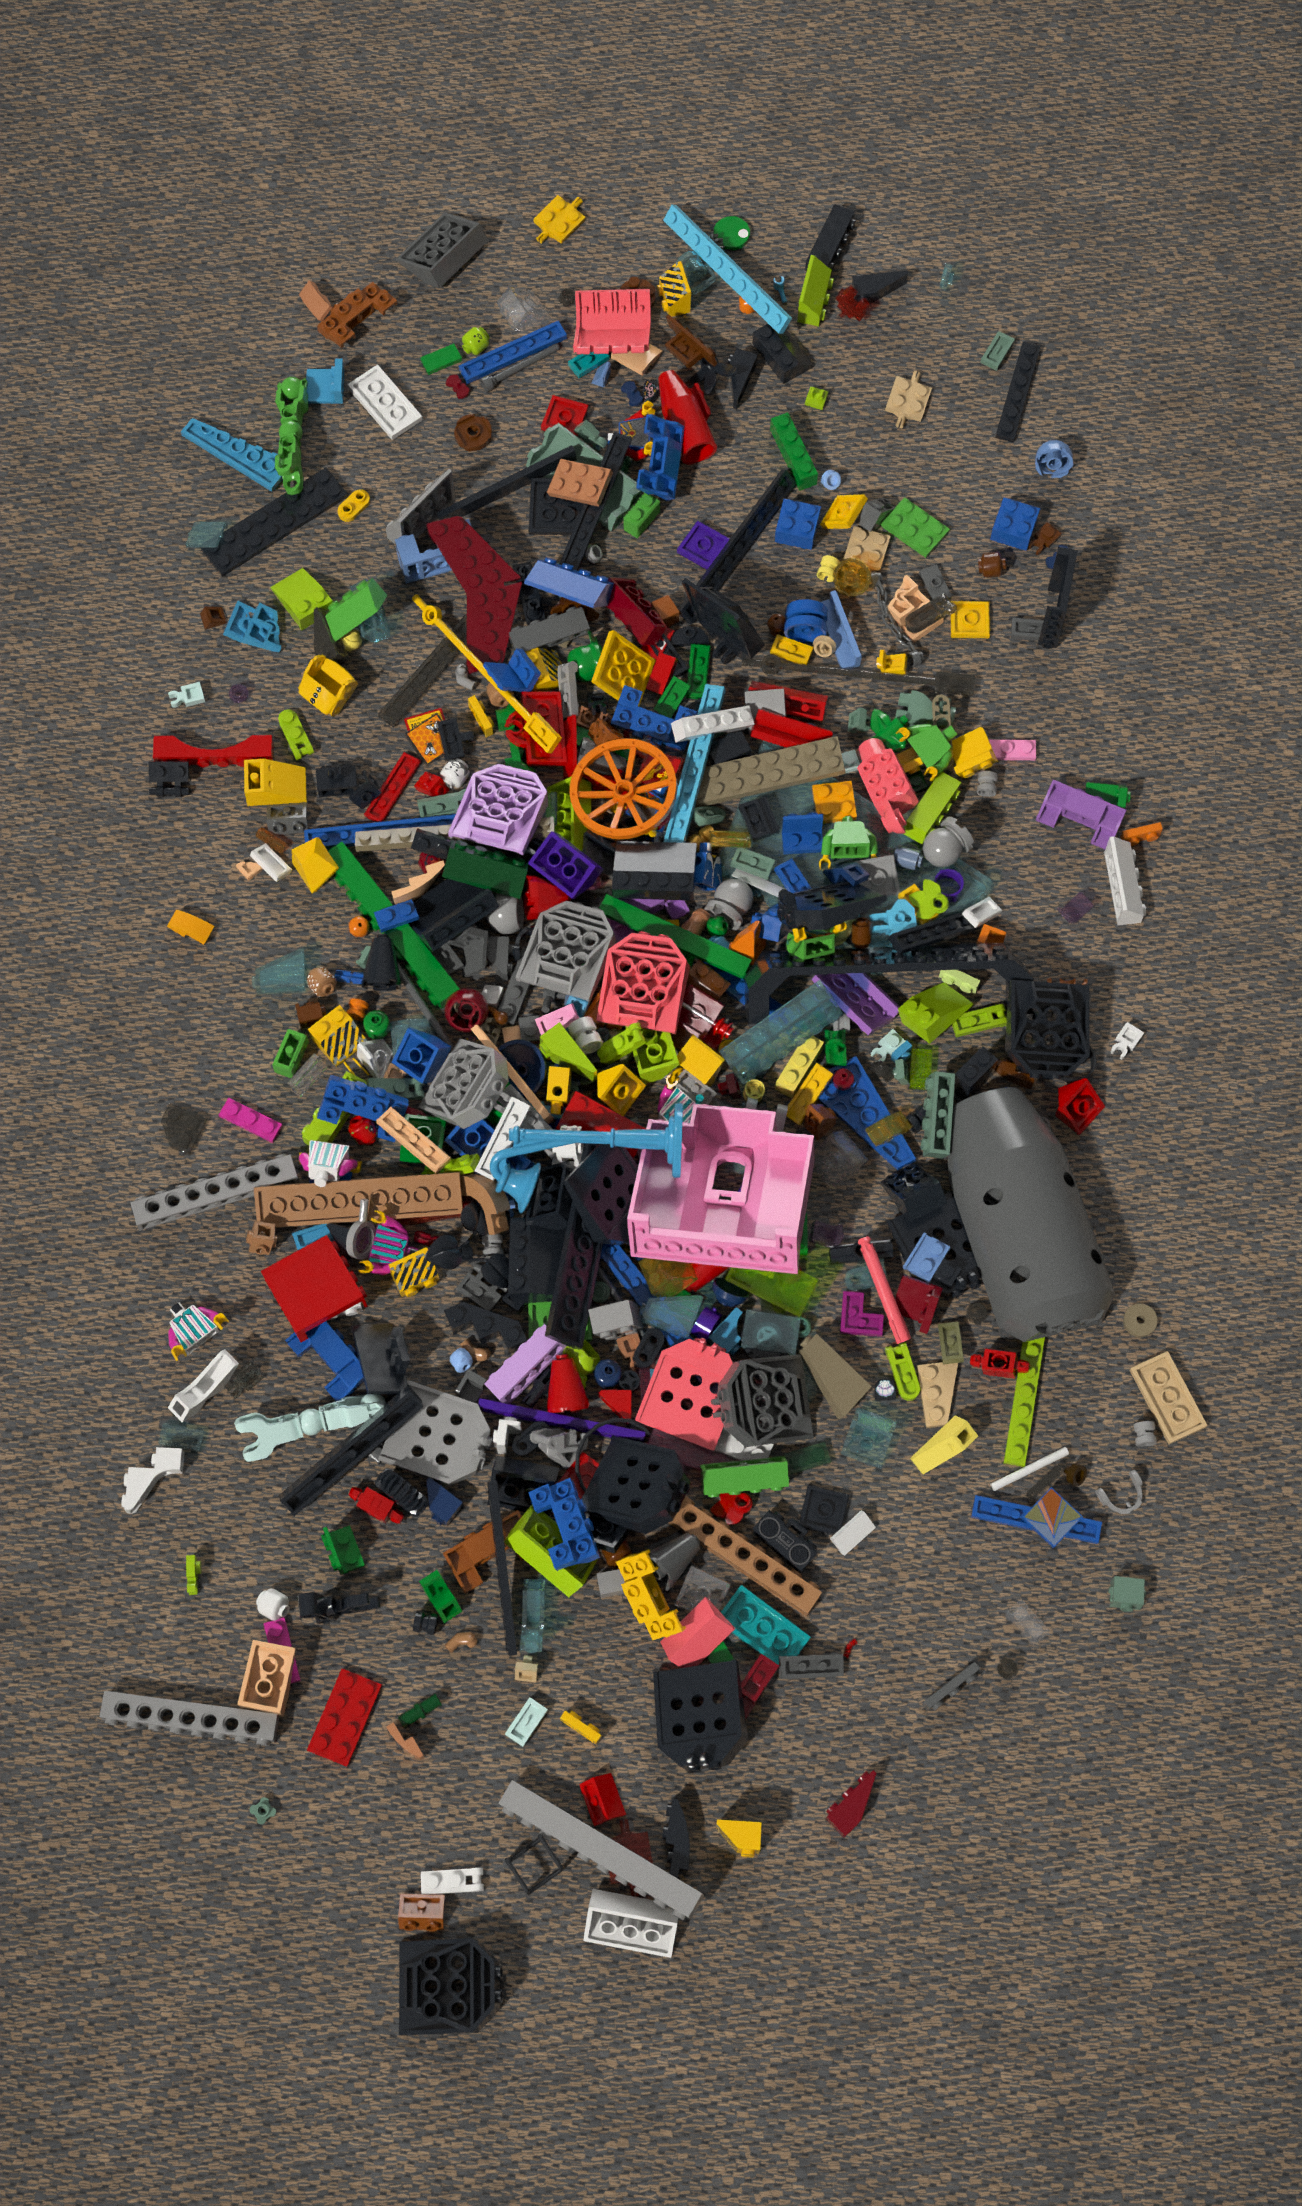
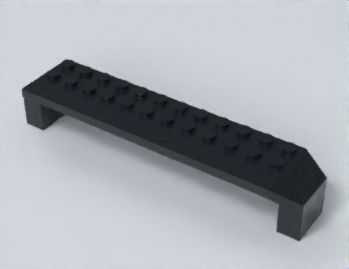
[745,943,1034,1024]

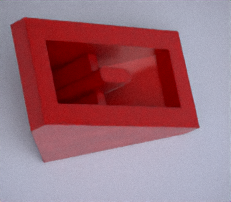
[599,1390,632,1426]

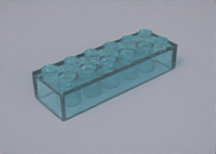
[719,980,843,1085]

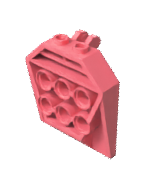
[596,932,690,1034]
[635,1338,733,1451]

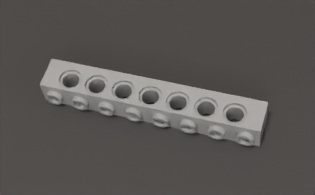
[130,1154,299,1231]
[99,1691,279,1746]

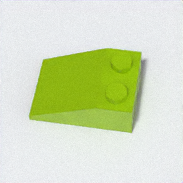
[270,568,333,630]
[898,983,973,1044]
[539,1022,597,1082]

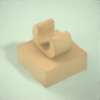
[515,1655,538,1682]

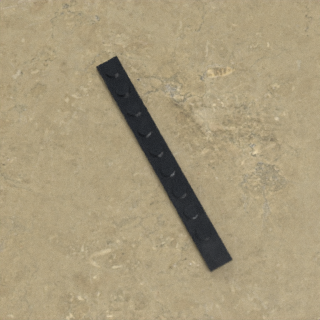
[678,470,796,624]

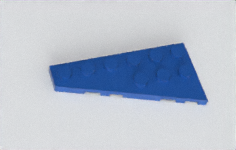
[818,1056,916,1170]

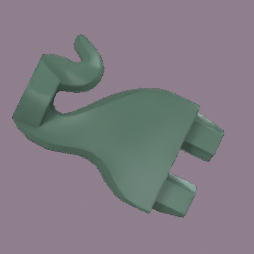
[895,690,956,729]

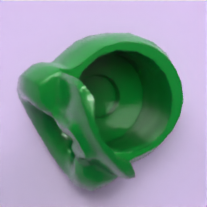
[567,630,602,682]

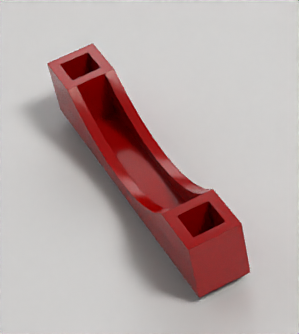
[153,735,274,767]

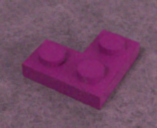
[840,1291,884,1337]

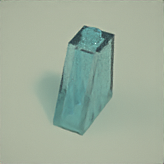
[252,948,306,995]
[639,1295,703,1340]

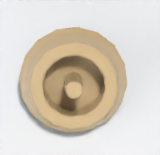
[813,635,836,657]

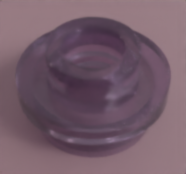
[229,684,248,703]

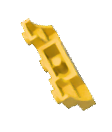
[616,1549,686,1640]

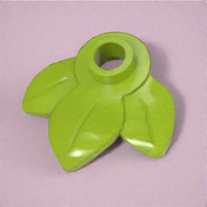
[909,879,949,920]

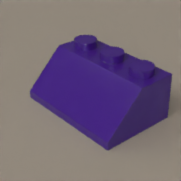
[528,831,604,899]

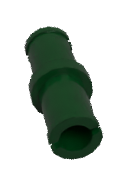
[398,1693,442,1728]

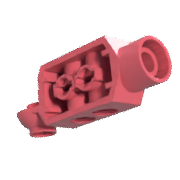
[857,738,919,834]

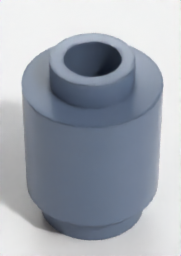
[894,846,924,870]

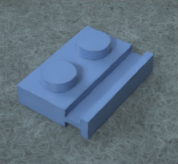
[903,1232,950,1283]

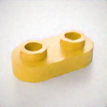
[337,489,370,522]

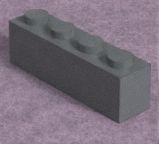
[509,607,590,652]

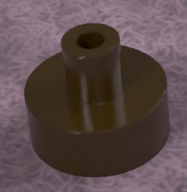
[1064,1463,1087,1486]

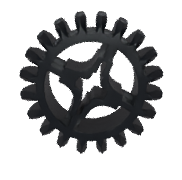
[375,1468,429,1517]

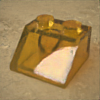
[638,1258,698,1303]

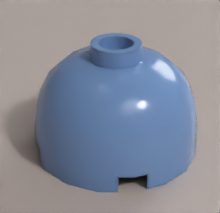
[1035,440,1073,478]

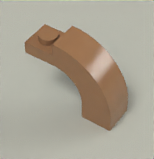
[461,1171,511,1235]

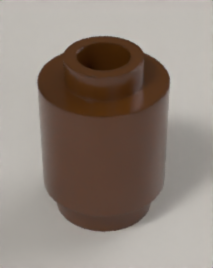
[852,917,872,949]

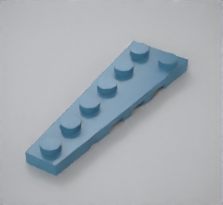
[181,418,283,492]

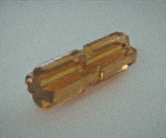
[255,827,288,853]

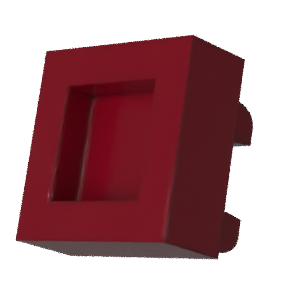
[718,1073,742,1099]

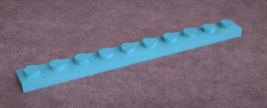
[663,205,792,334]
[663,684,726,843]

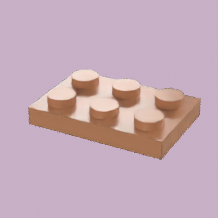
[547,459,613,506]

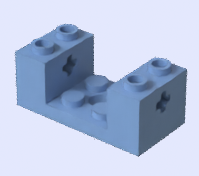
[395,519,472,584]

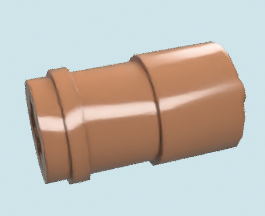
[681,908,711,936]

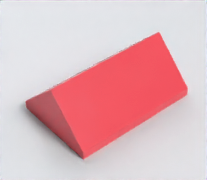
[660,1597,735,1668]

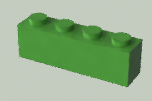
[700,1456,789,1497]

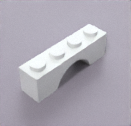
[671,705,754,742]

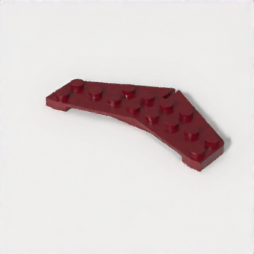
[426,516,522,674]

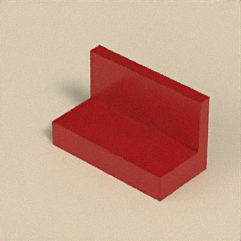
[579,1773,626,1826]

